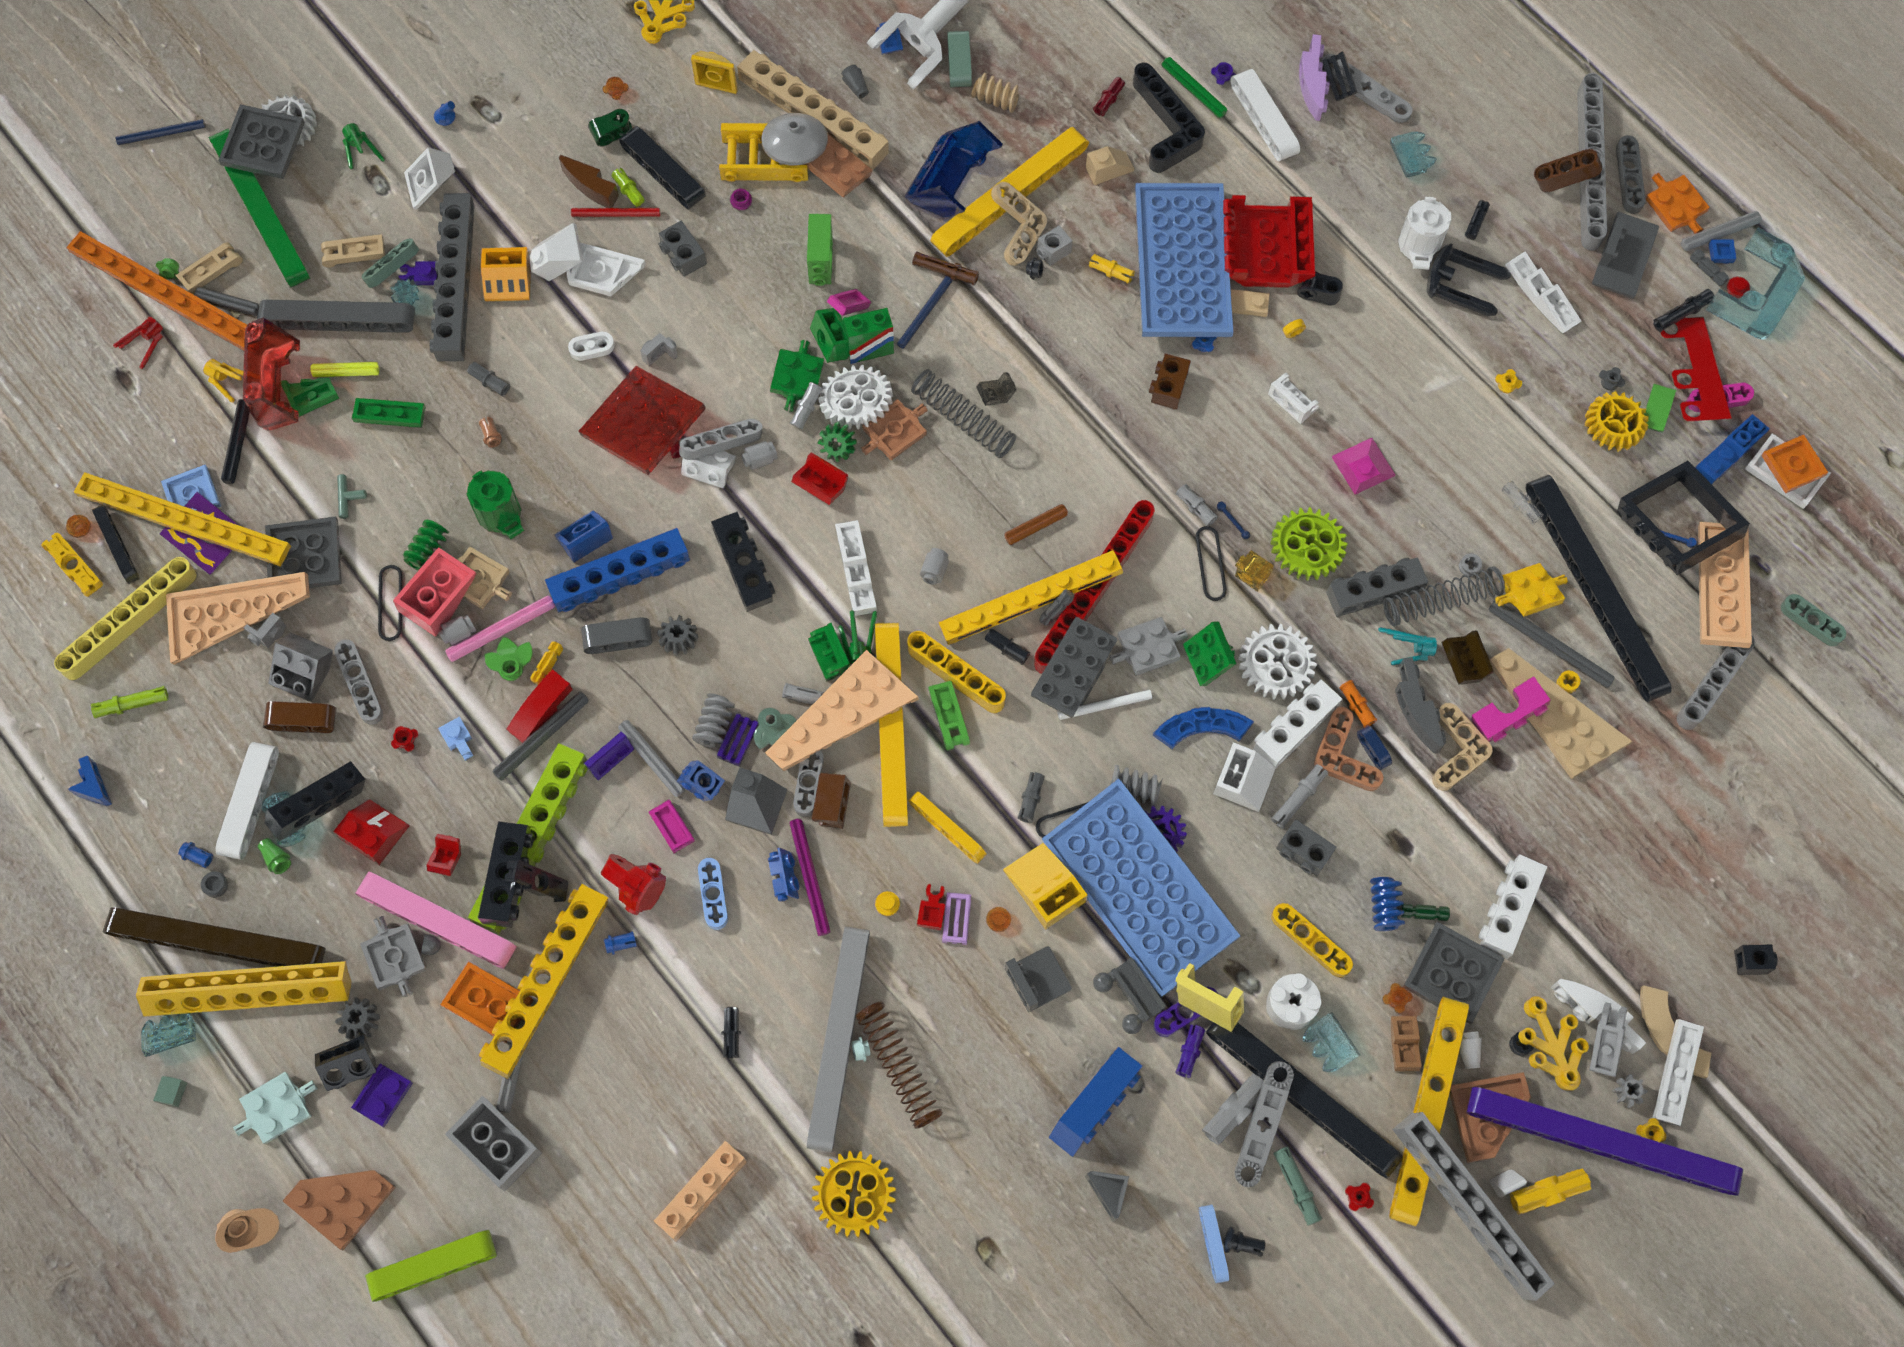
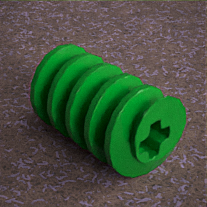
[402,519,449,571]

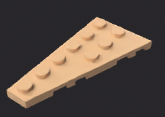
[166,572,310,665]
[765,650,919,771]

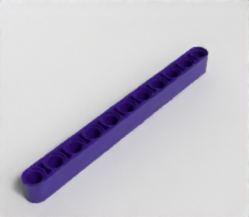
[1466,1087,1744,1196]

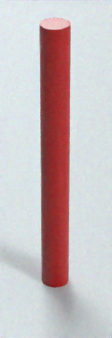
[571,208,660,217]

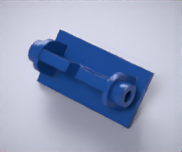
[768,847,800,902]

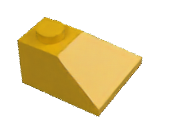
[691,51,738,94]

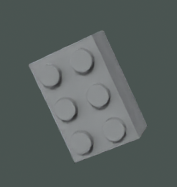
[445,1096,542,1192]

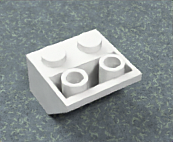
[1213,742,1275,812]

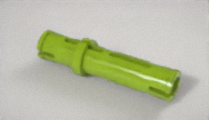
[91,686,169,719]

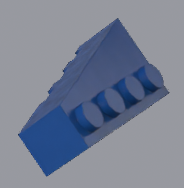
[1049,1047,1142,1157]

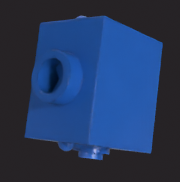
[677,760,725,801]

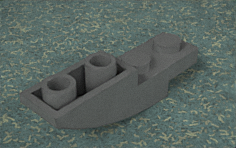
[1395,657,1446,754]

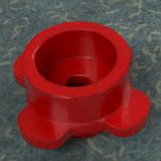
[391,726,419,752]
[1345,1183,1374,1211]

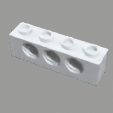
[1253,680,1342,769]
[1478,854,1547,960]

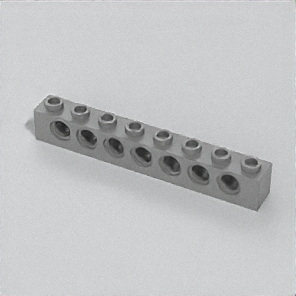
[1392,1112,1555,1301]

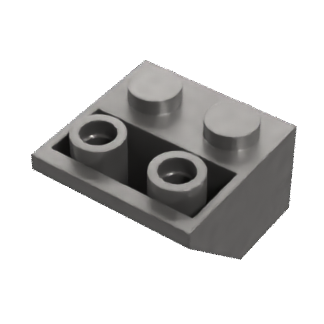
[268,633,333,701]

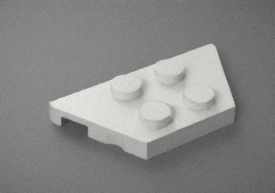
[567,243,646,296]

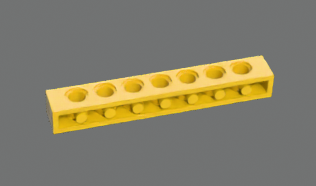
[479,884,608,1079]
[136,961,352,1017]

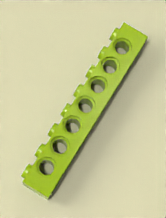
[468,743,588,935]

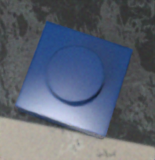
[1709,239,1736,263]

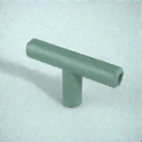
[337,474,367,519]

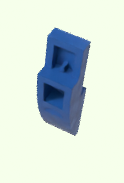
[1695,414,1770,484]

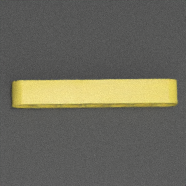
[54,557,197,680]

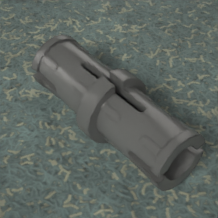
[1018,772,1045,823]

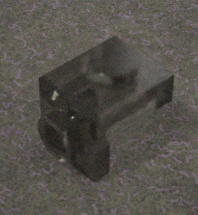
[976,372,1017,406]

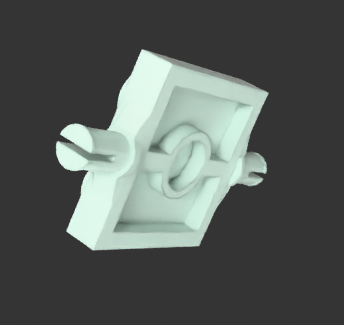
[233,1072,318,1144]

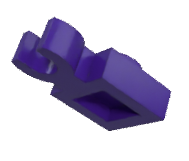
[398,261,438,286]

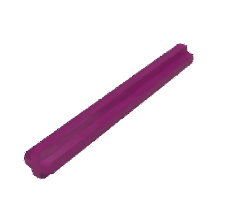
[789,818,831,936]

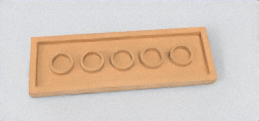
[1698,522,1752,648]

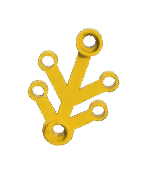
[634,0,695,44]
[1518,996,1589,1091]

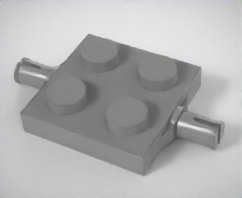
[1110,617,1188,676]
[360,916,427,997]

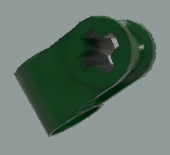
[588,109,632,147]

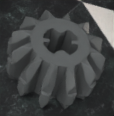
[657,614,699,657]
[335,997,380,1040]

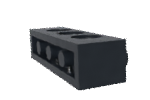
[711,511,775,612]
[264,761,366,841]
[478,821,534,928]

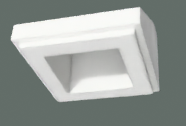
[1490,1170,1527,1198]

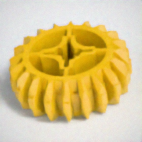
[1585,391,1649,452]

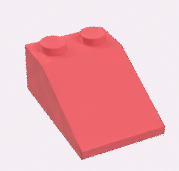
[393,547,476,637]

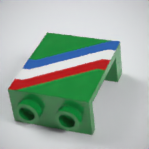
[843,308,894,364]

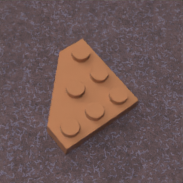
[1449,1072,1531,1164]
[283,1170,396,1251]

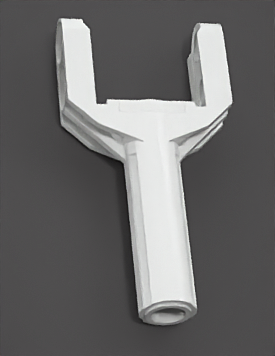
[867,0,970,90]

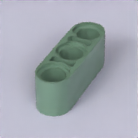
[947,31,972,87]

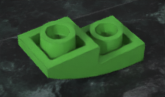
[1644,384,1676,433]

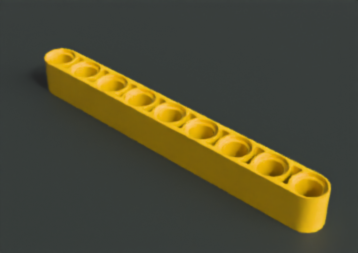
[930,127,1089,257]
[875,622,908,827]

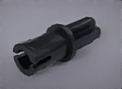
[985,629,1031,665]
[721,1007,741,1058]

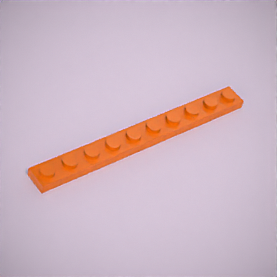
[66,231,262,353]

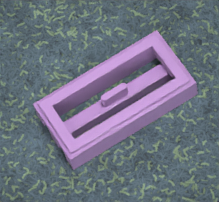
[942,892,971,945]

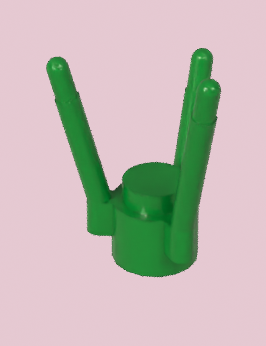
[342,123,385,170]
[838,610,877,664]

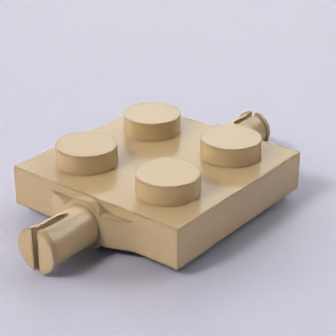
[457,547,512,609]

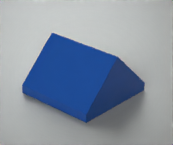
[554,510,613,563]

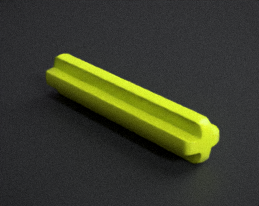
[310,362,380,377]

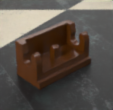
[812,773,851,829]

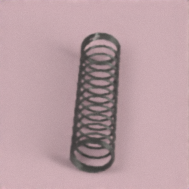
[911,369,1016,458]
[1383,566,1505,627]

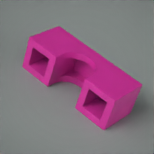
[1471,676,1551,743]

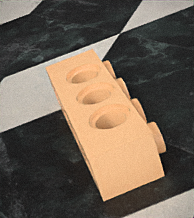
[654,1141,747,1242]

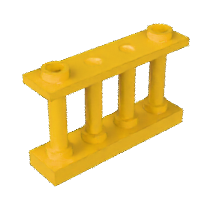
[719,123,808,182]

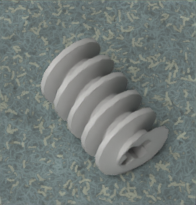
[692,693,735,748]
[1111,765,1163,806]

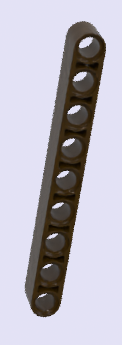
[102,907,326,967]

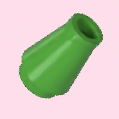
[258,838,291,874]

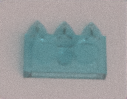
[1390,132,1437,178]
[1303,1012,1361,1072]
[141,1013,196,1057]

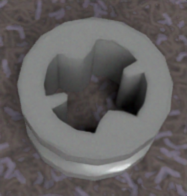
[1459,553,1482,576]

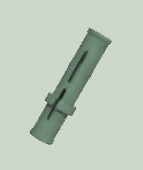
[1273,1146,1323,1226]

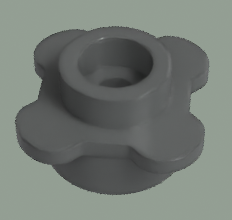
[1599,367,1625,391]

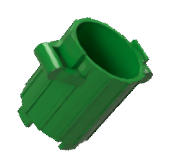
[466,470,525,540]

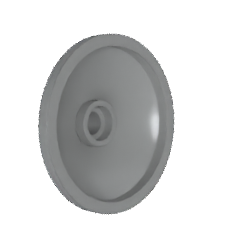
[762,113,828,165]

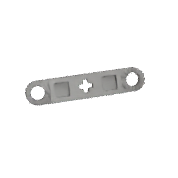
[1321,54,1412,123]
[1234,1061,1294,1187]

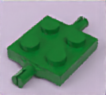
[770,340,824,412]

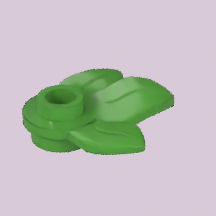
[485,637,533,681]

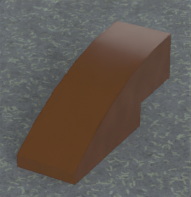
[559,155,619,208]

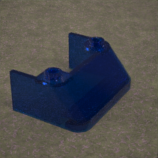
[905,121,1003,218]

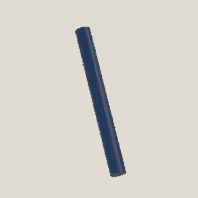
[115,119,206,145]
[897,276,952,349]

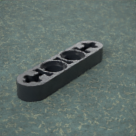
[92,504,140,584]

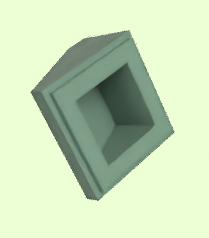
[153,1076,187,1107]

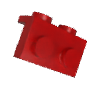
[791,452,848,505]

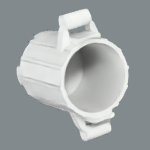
[1398,197,1451,270]

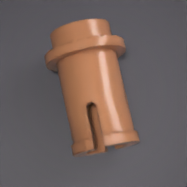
[479,417,502,448]

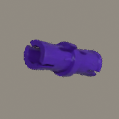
[1175,1025,1206,1078]

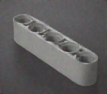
[1677,636,1755,730]

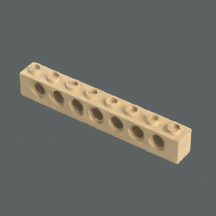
[737,50,889,170]

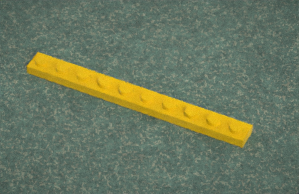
[74,472,291,567]

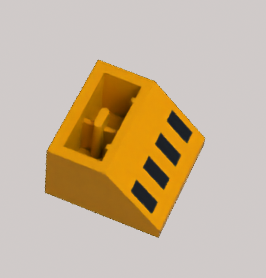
[481,247,531,301]

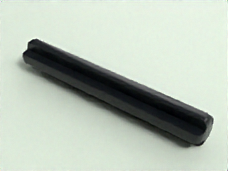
[221,399,251,484]

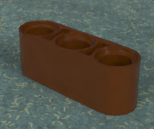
[1534,149,1602,192]
[263,701,337,733]

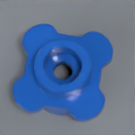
[1192,337,1217,352]

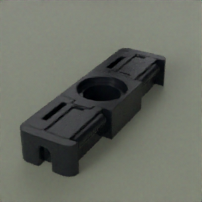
[505,860,568,902]

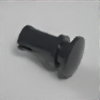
[1224,1227,1266,1257]

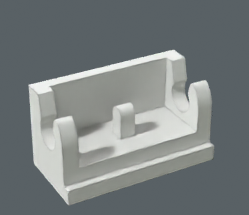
[1268,373,1319,424]

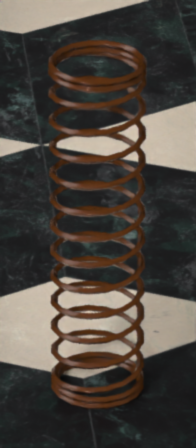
[855,1001,943,1129]

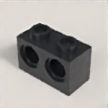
[315,1035,376,1091]

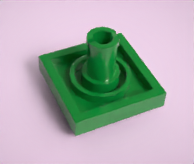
[1183,621,1237,686]

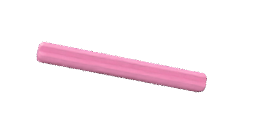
[445,596,555,662]

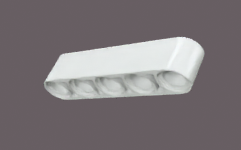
[1230,69,1300,162]
[216,742,279,860]

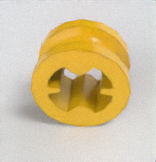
[1556,670,1581,694]

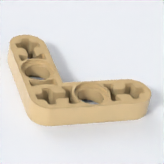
[991,182,1047,266]
[1432,703,1493,791]

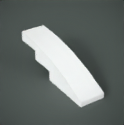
[1505,251,1581,333]
[835,520,877,616]

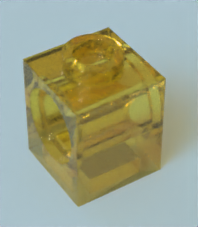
[1235,550,1274,592]

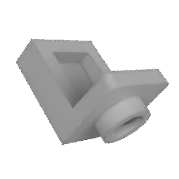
[640,333,678,366]
[244,613,286,648]

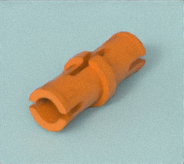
[1339,680,1377,728]

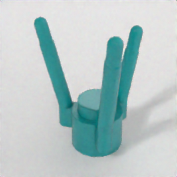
[1378,627,1437,665]

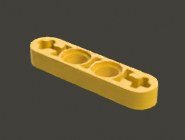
[908,792,987,864]
[1271,903,1353,978]

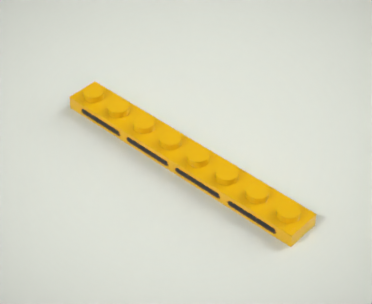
[938,550,1123,645]

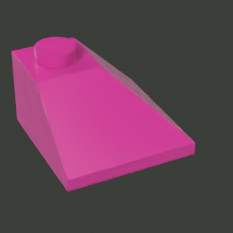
[1332,438,1395,495]

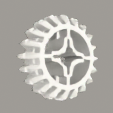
[262,94,317,150]

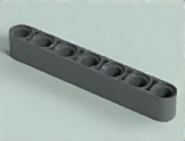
[257,299,415,333]

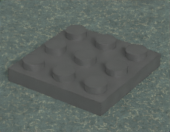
[218,104,305,179]
[265,516,342,588]
[1403,922,1505,1025]

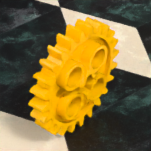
[812,1151,896,1238]

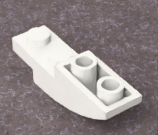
[1550,979,1646,1054]

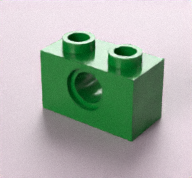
[810,308,849,363]

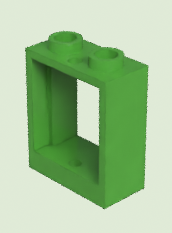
[807,214,833,286]

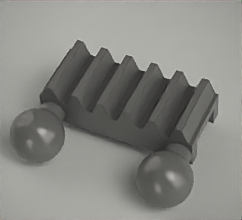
[1093,957,1166,1034]

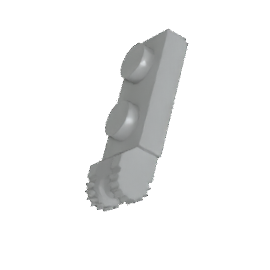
[1590,1002,1628,1077]

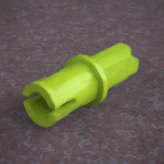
[611,168,645,207]

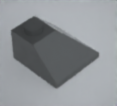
[725,767,788,835]

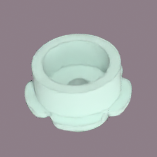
[851,1037,870,1062]

